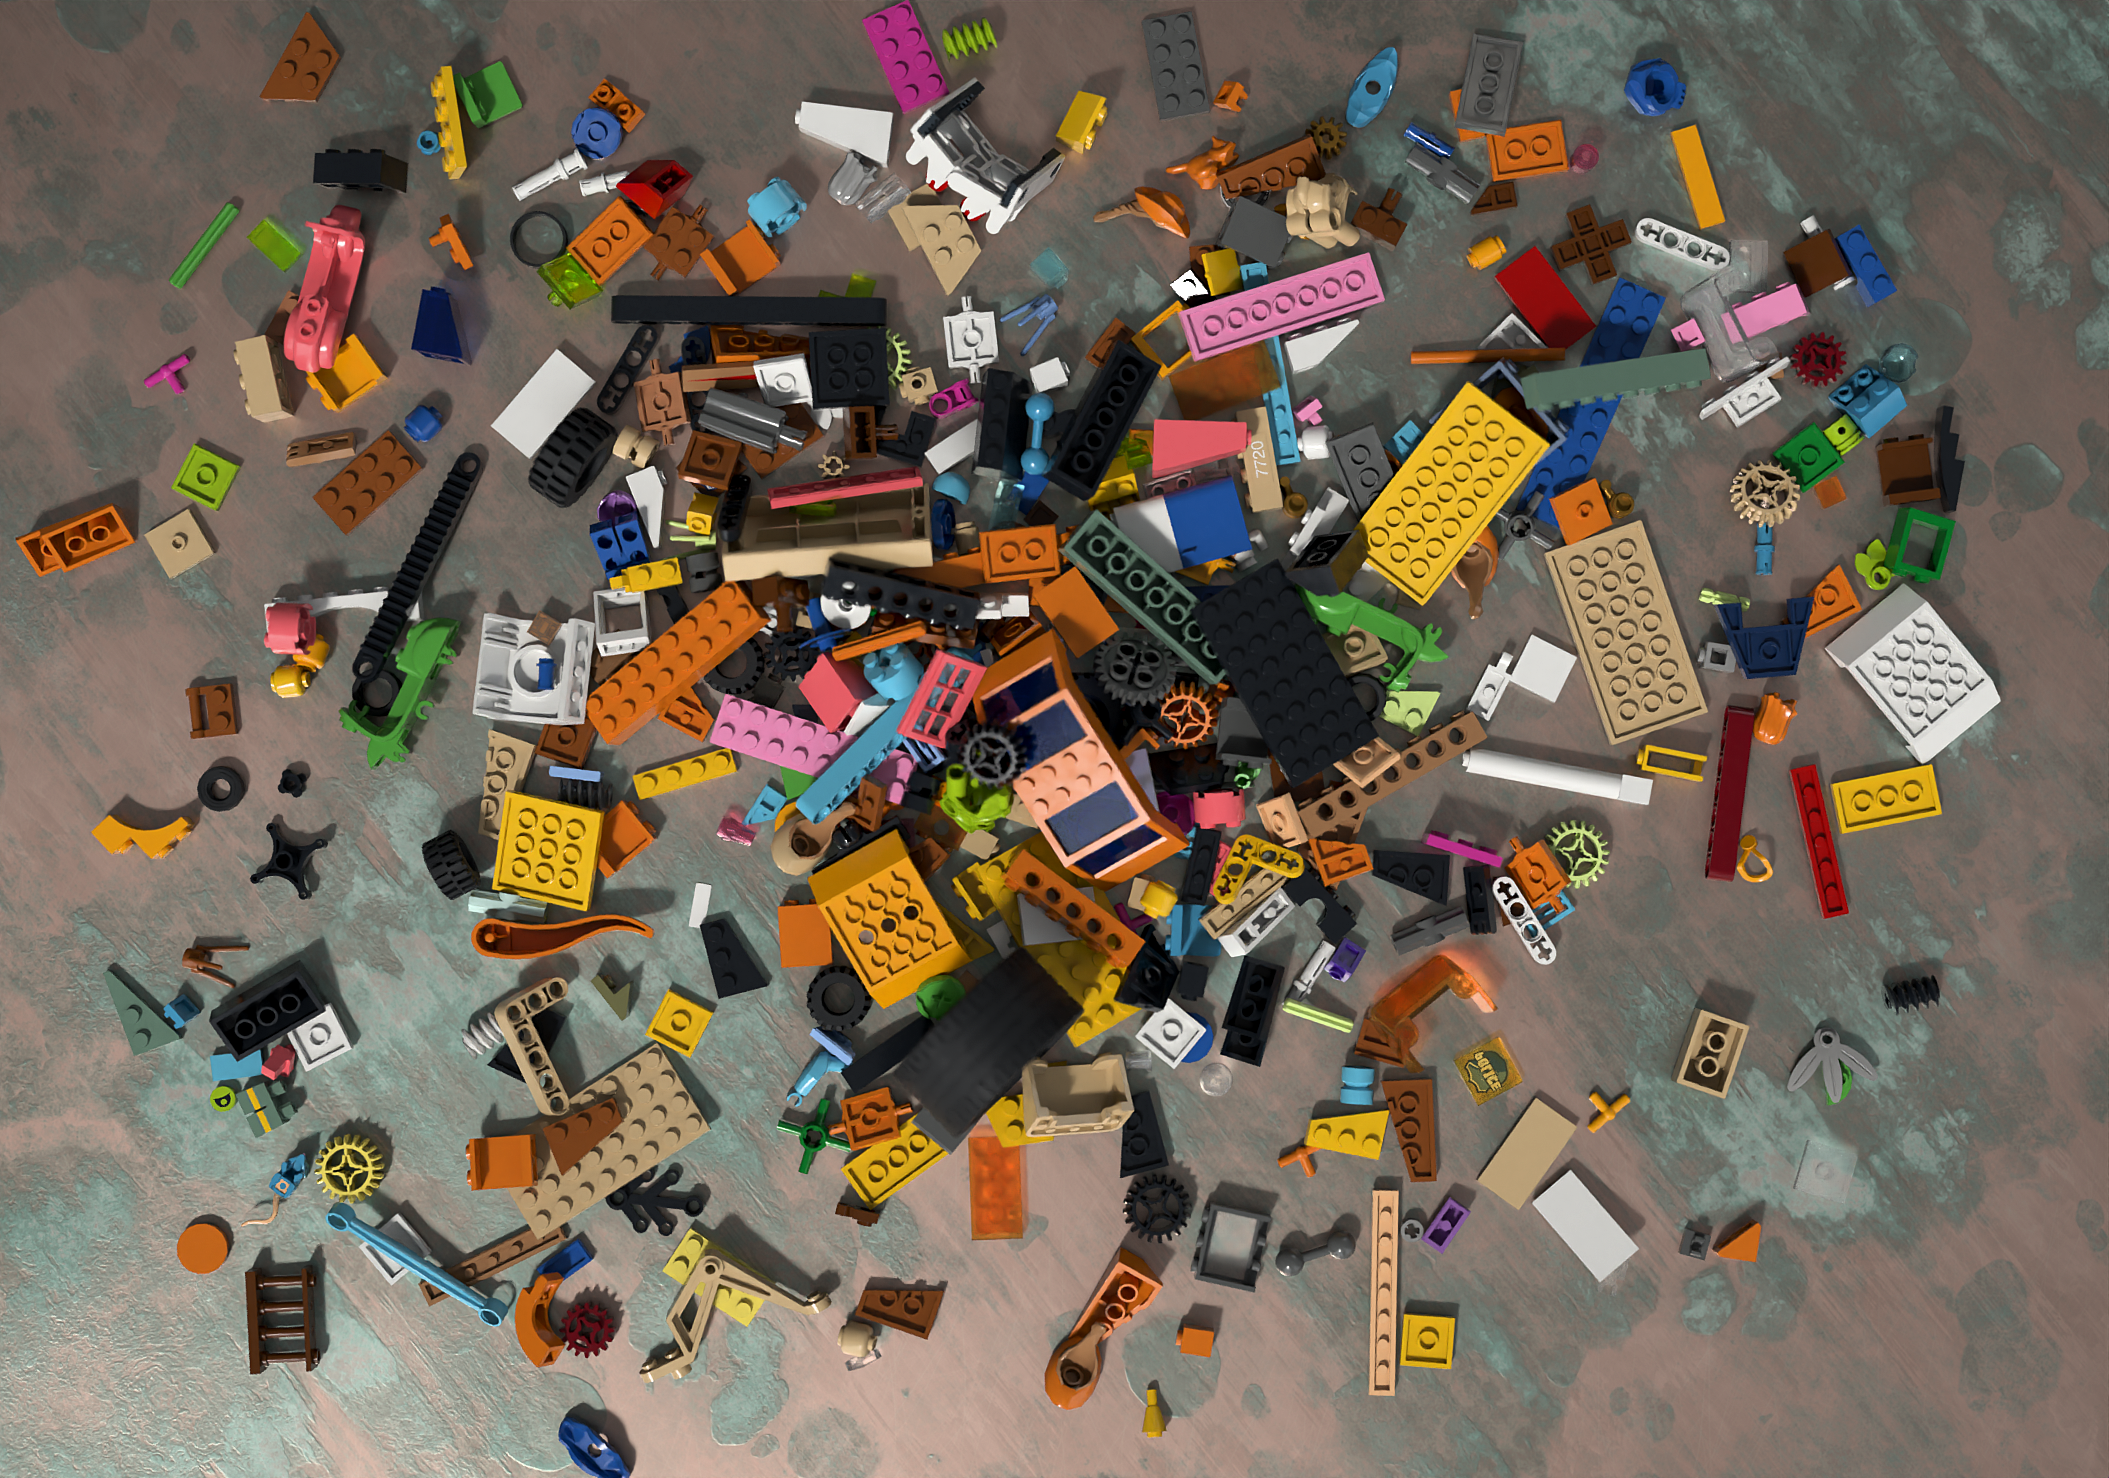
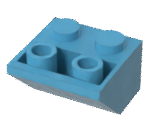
[1828,364,1907,438]

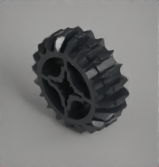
[958,719,1028,789]
[1123,1173,1192,1243]

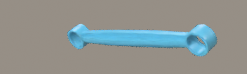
[326,1202,508,1327]

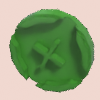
[915,975,966,1021]

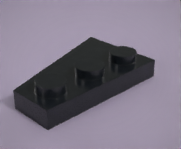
[1371,850,1450,906]
[700,918,769,999]
[487,1008,567,1084]
[1120,1091,1169,1178]

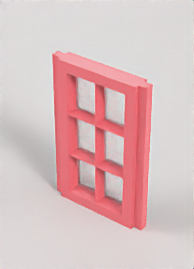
[896,650,987,749]

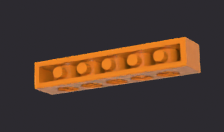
[1000,849,1145,968]

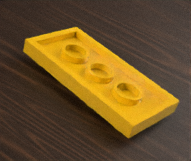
[431,66,467,179]
[1830,764,1942,834]
[841,1112,949,1210]

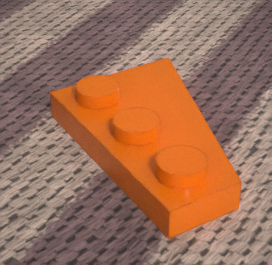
[1780,564,1862,638]

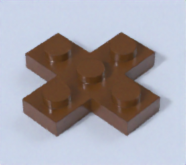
[1550,204,1632,285]

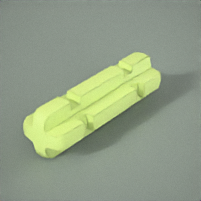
[1699,588,1750,612]

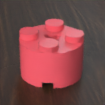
[264,603,316,655]
[1193,788,1246,829]

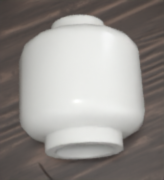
[1298,425,1335,460]

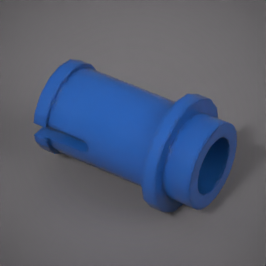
[536,658,557,690]

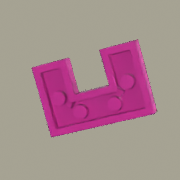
[1421,830,1503,867]

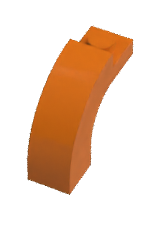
[515,1272,566,1368]

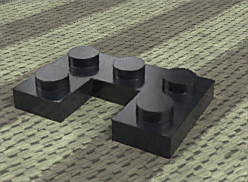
[874,406,936,468]

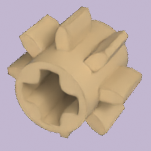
[818,451,850,479]

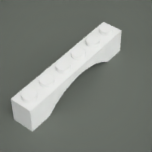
[264,587,425,632]

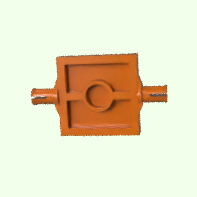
[1504,836,1572,914]
[828,1087,913,1151]

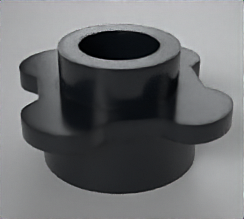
[278,769,307,798]

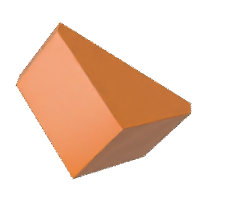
[1712,1219,1761,1262]

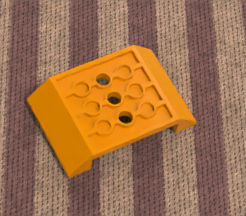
[807,828,972,1009]

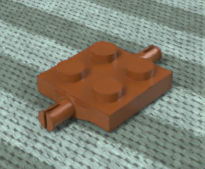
[643,204,714,281]

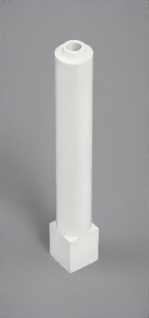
[1462,747,1653,805]

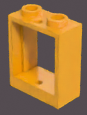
[1130,301,1192,381]

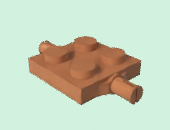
[633,359,691,446]

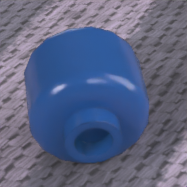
[404,405,442,442]

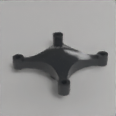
[250,823,328,900]

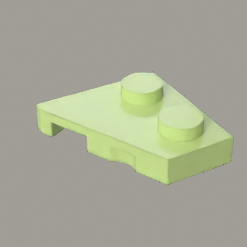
[1378,691,1440,736]

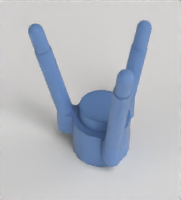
[1000,294,1058,356]

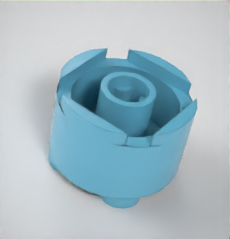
[747,176,807,237]
[863,643,924,701]

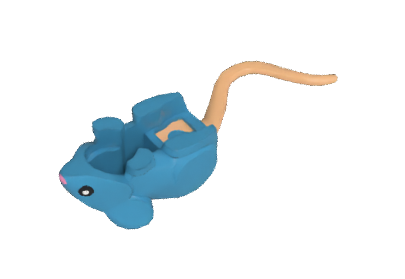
[241,1153,309,1227]

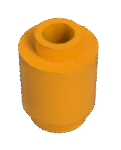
[1466,235,1506,270]

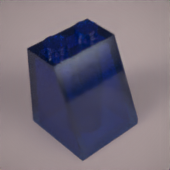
[411,286,472,366]

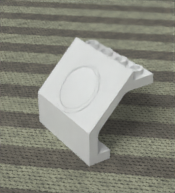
[472,613,595,725]

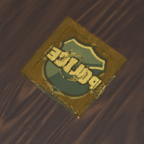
[1453,1036,1523,1106]

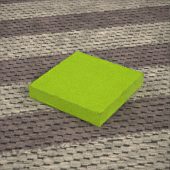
[171,443,241,512]

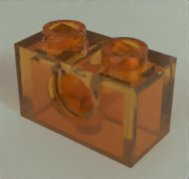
[913,804,967,853]

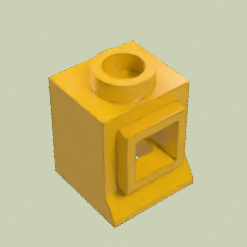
[686,492,719,536]

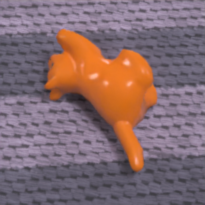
[1166,136,1239,190]

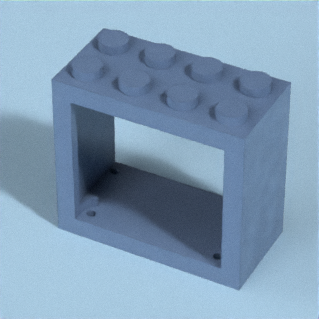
[1429,357,1569,468]

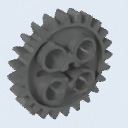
[1092,632,1177,706]

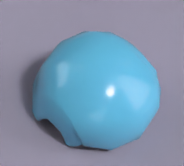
[932,472,971,505]

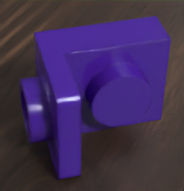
[1324,937,1366,982]

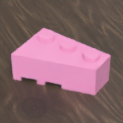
[1723,282,1811,343]

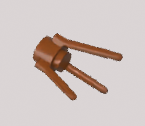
[182,945,249,988]

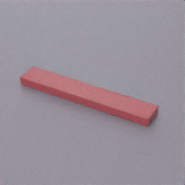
[767,466,923,509]

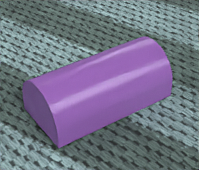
[1421,1197,1471,1254]

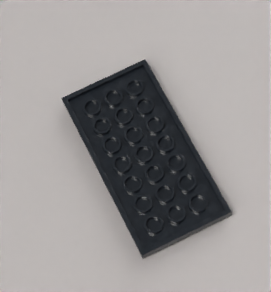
[1190,558,1379,788]

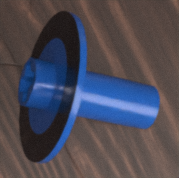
[799,597,853,652]

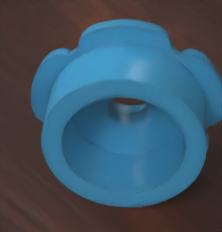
[417,130,441,155]

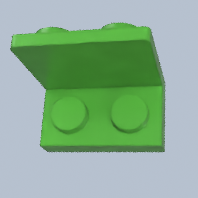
[453,61,523,129]

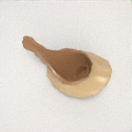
[770,802,857,876]

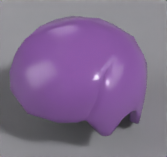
[597,490,638,531]

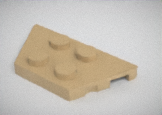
[901,205,981,296]

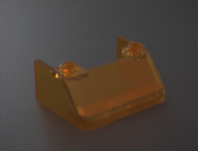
[1368,955,1498,1073]

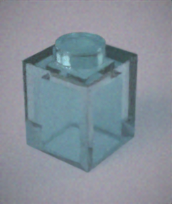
[1030,247,1069,291]

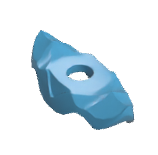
[1345,47,1398,128]

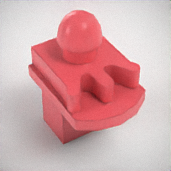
[261,1044,296,1080]

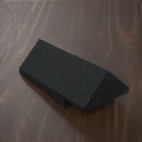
[1220,955,1285,1067]

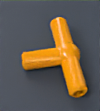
[1587,1091,1630,1133]

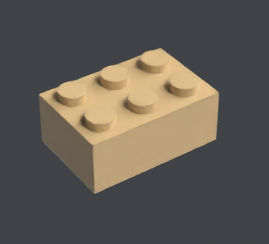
[233,335,294,423]
[1671,1008,1750,1099]

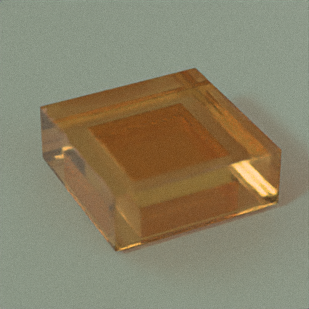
[1812,476,1847,510]

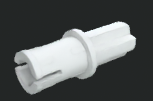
[579,170,630,196]

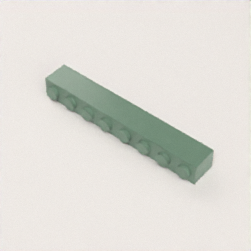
[1521,348,1711,412]

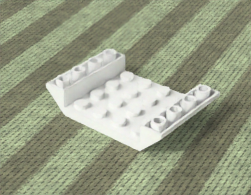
[1825,583,2001,766]

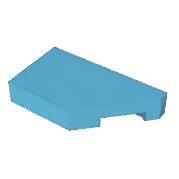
[741,784,788,825]

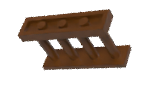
[245,1265,321,1375]

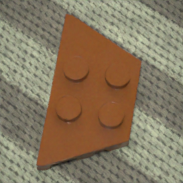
[259,11,342,103]

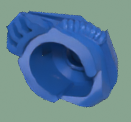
[1624,58,1686,116]

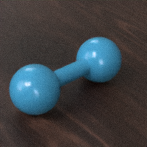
[1021,393,1054,475]

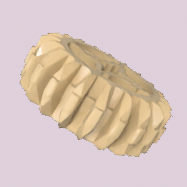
[1730,460,1800,528]

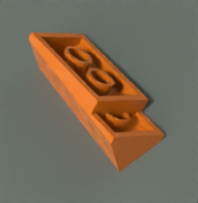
[15,503,135,577]

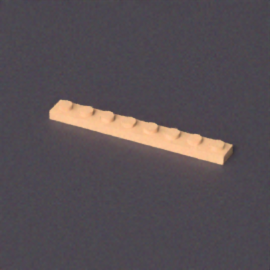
[1368,1189,1399,1396]

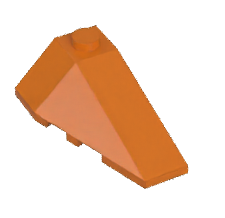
[710,325,810,364]
[1068,1247,1163,1345]

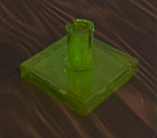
[536,253,604,310]

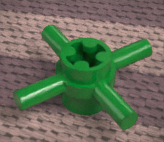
[776,1098,851,1174]

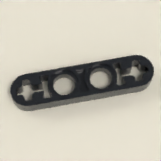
[597,325,659,415]
[681,336,711,434]
[717,475,752,542]

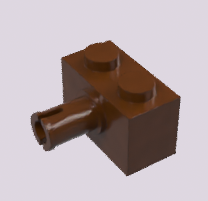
[1350,188,1407,252]
[842,406,898,460]
[752,576,810,632]

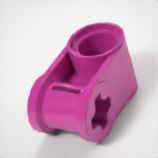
[929,378,979,419]

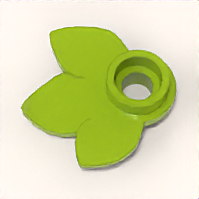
[1854,539,1903,590]

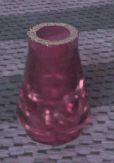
[716,816,756,846]

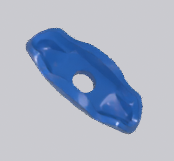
[558,1416,631,1478]

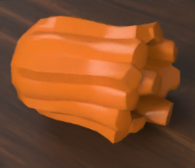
[1753,692,1797,745]

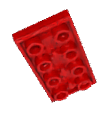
[1494,246,1597,350]

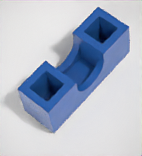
[1835,224,1897,308]

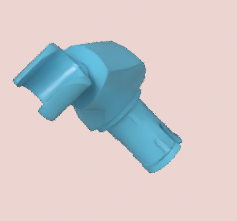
[787,1051,853,1107]

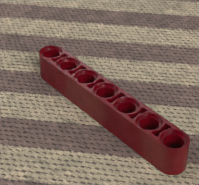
[1705,705,1754,882]

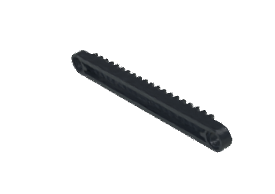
[352,452,483,683]

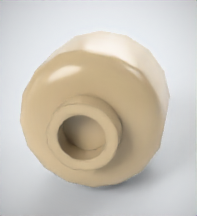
[838,1321,877,1357]

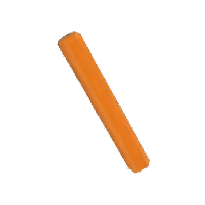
[832,621,927,661]

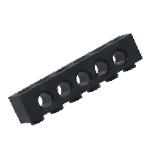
[821,558,981,630]

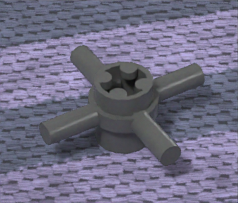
[1495,491,1554,560]

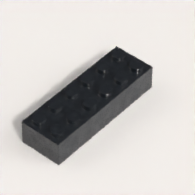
[1041,339,1161,502]

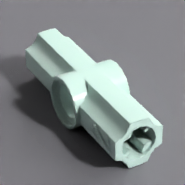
[468,889,549,923]

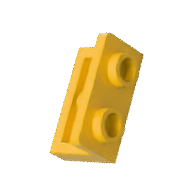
[951,862,997,921]

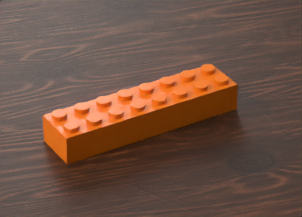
[585,580,771,745]

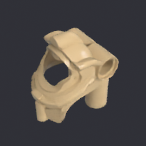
[1286,173,1360,249]

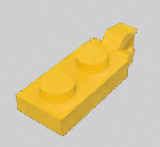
[609,557,683,593]

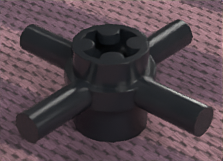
[1110,692,1174,746]

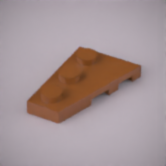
[855,1290,944,1340]

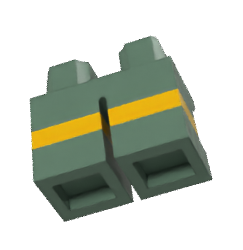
[235,1079,298,1138]

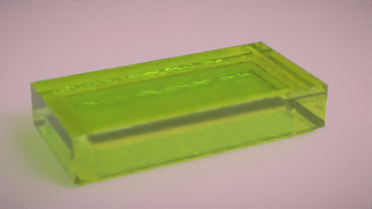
[246,219,303,273]

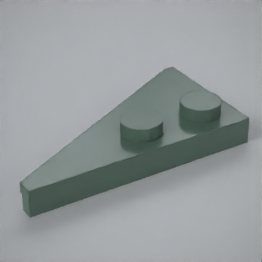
[103,971,183,1056]

